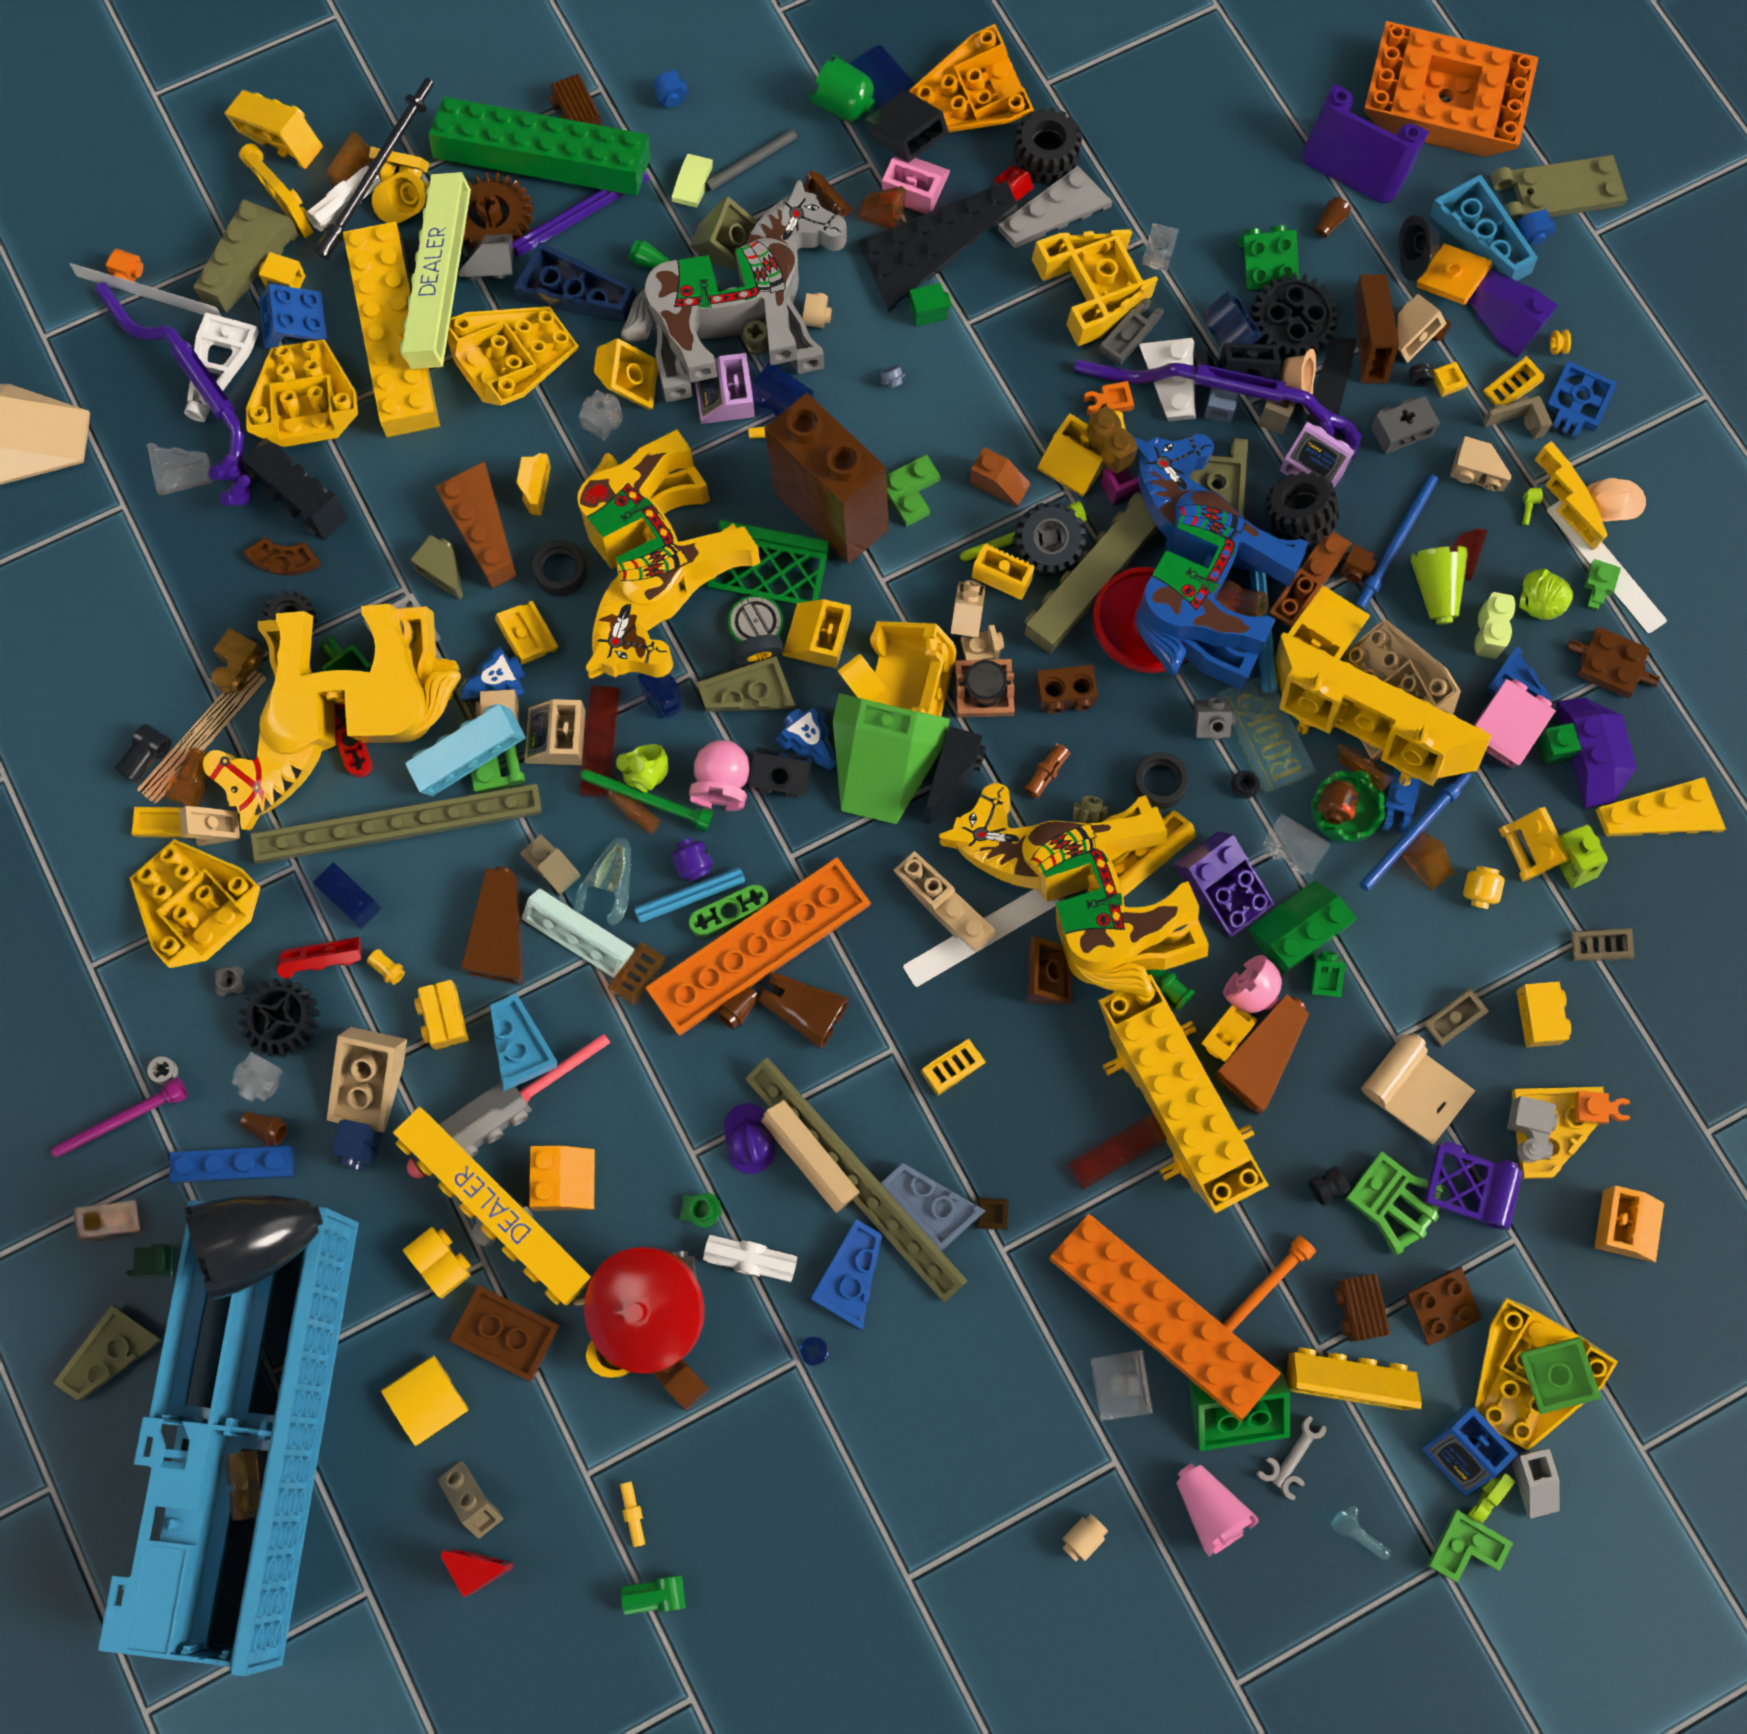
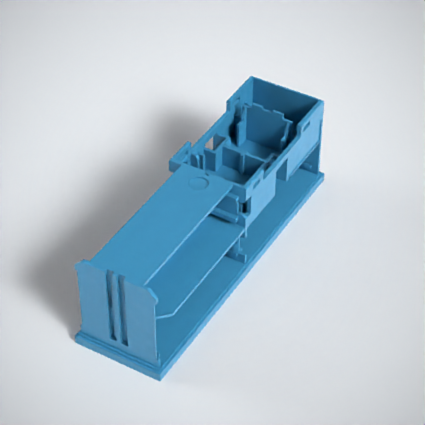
[98,1201,359,1676]

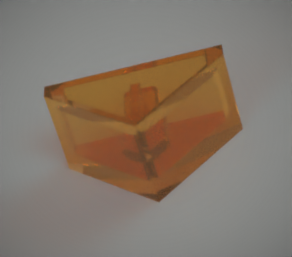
[857,186,906,229]
[1401,832,1454,891]

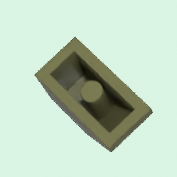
[410,535,463,600]

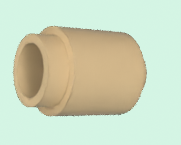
[1062,1514,1108,1562]

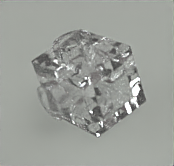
[579,390,623,440]
[232,1052,283,1102]

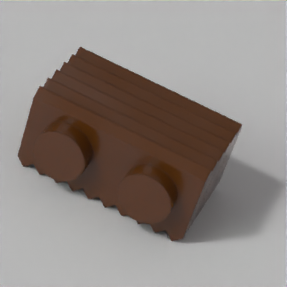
[549,73,602,126]
[1333,1274,1391,1342]

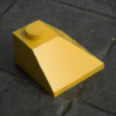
[594,338,658,410]

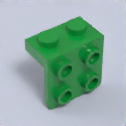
[1236,225,1299,290]

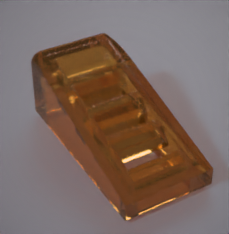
[608,942,666,1006]

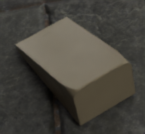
[1423,988,1489,1047]

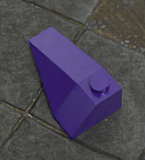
[1467,269,1558,358]

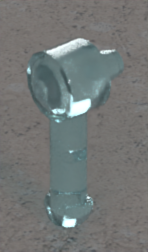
[1331,1505,1391,1561]

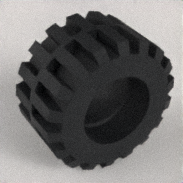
[1014,108,1082,184]
[1265,472,1340,546]

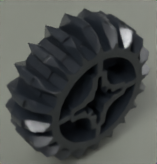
[238,978,321,1058]

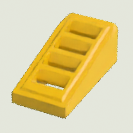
[1483,356,1544,406]
[921,1039,986,1096]

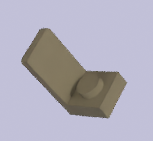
[1483,396,1552,439]
[438,1461,504,1539]

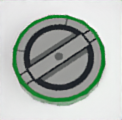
[728,595,784,644]

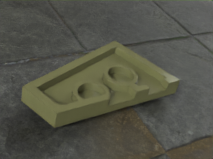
[697,656,795,712]
[53,1305,164,1401]

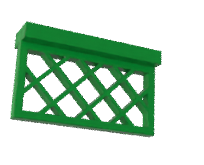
[707,520,830,605]

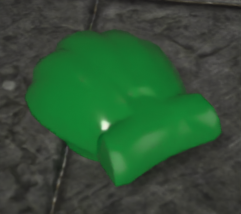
[680,1193,722,1228]

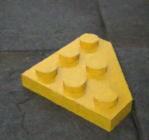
[1512,1087,1604,1179]

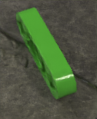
[689,885,769,938]

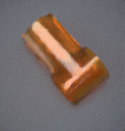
[1216,580,1268,617]
[165,748,208,807]

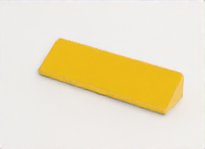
[1112,810,1196,897]

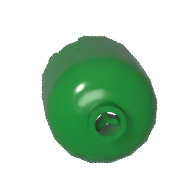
[809,54,876,122]

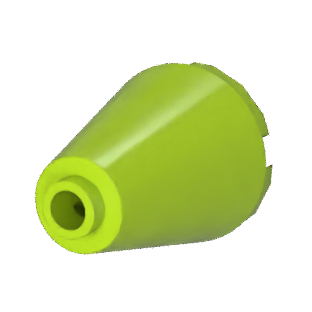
[1410,546,1468,625]

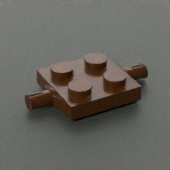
[1566,626,1660,699]

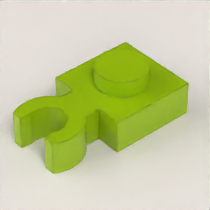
[1467,1473,1516,1523]

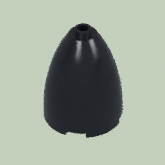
[185,1195,323,1302]

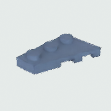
[881,1163,986,1251]

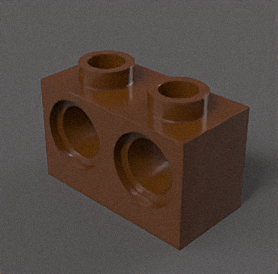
[1035,665,1098,714]

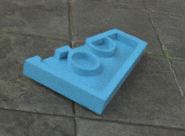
[490,993,557,1092]

